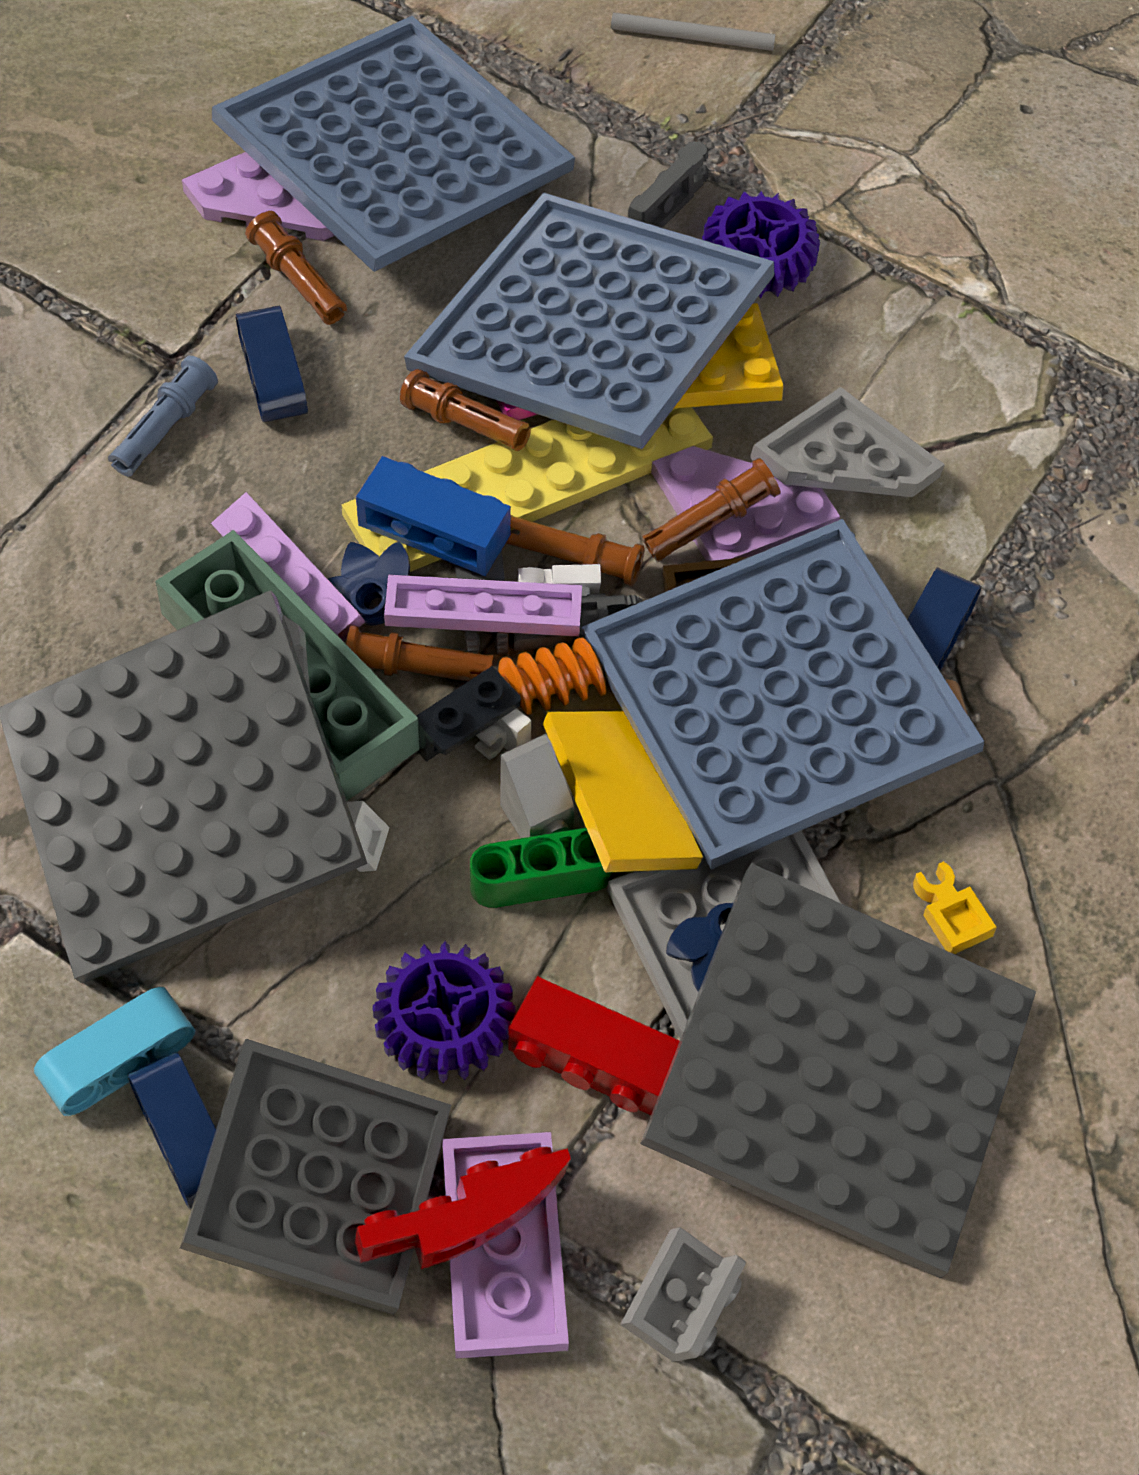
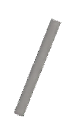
[611,12,776,51]

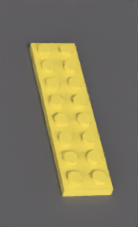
[342,407,713,572]

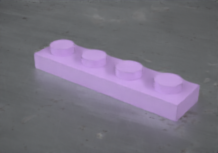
[211,492,366,641]
[384,575,582,637]

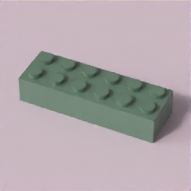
[156,530,419,801]

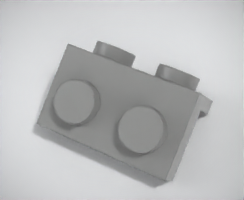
[620,1227,746,1362]

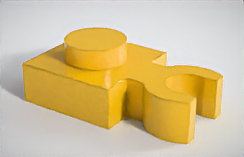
[913,861,997,954]

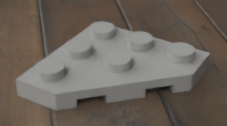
[750,387,945,497]

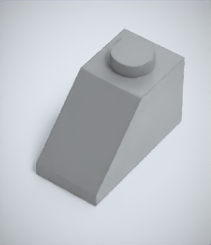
[500,734,575,838]

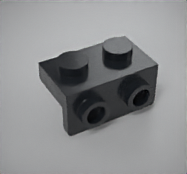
[416,666,521,762]

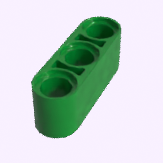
[470,828,615,908]

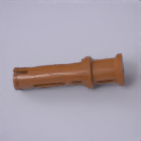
[245,211,347,325]
[400,369,531,451]
[642,458,781,563]
[505,515,645,586]
[346,625,494,682]

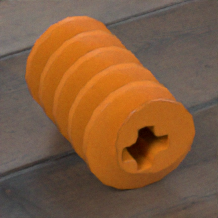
[498,637,606,716]

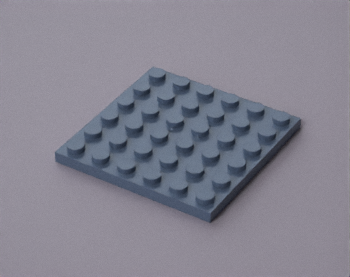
[212,16,575,272]
[404,193,774,449]
[582,519,984,869]

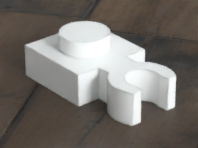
[518,564,601,596]

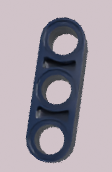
[235,305,308,423]
[907,567,982,671]
[127,1052,216,1210]

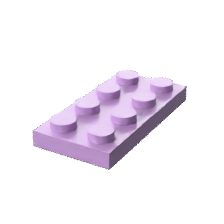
[442,1132,569,1359]

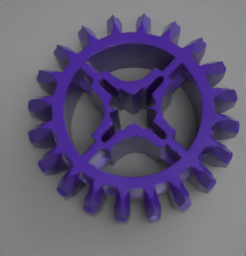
[702,190,820,299]
[372,941,516,1083]

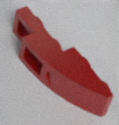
[355,1146,571,1269]

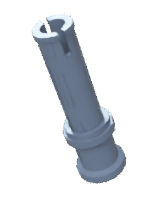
[108,356,218,477]

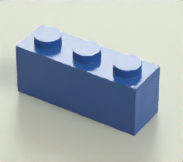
[356,456,511,576]

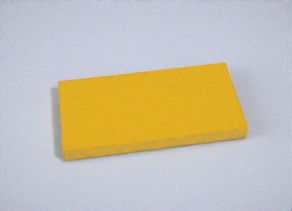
[543,711,703,872]

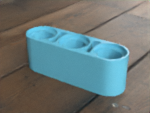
[34,987,195,1116]

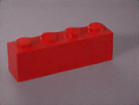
[508,976,680,1116]

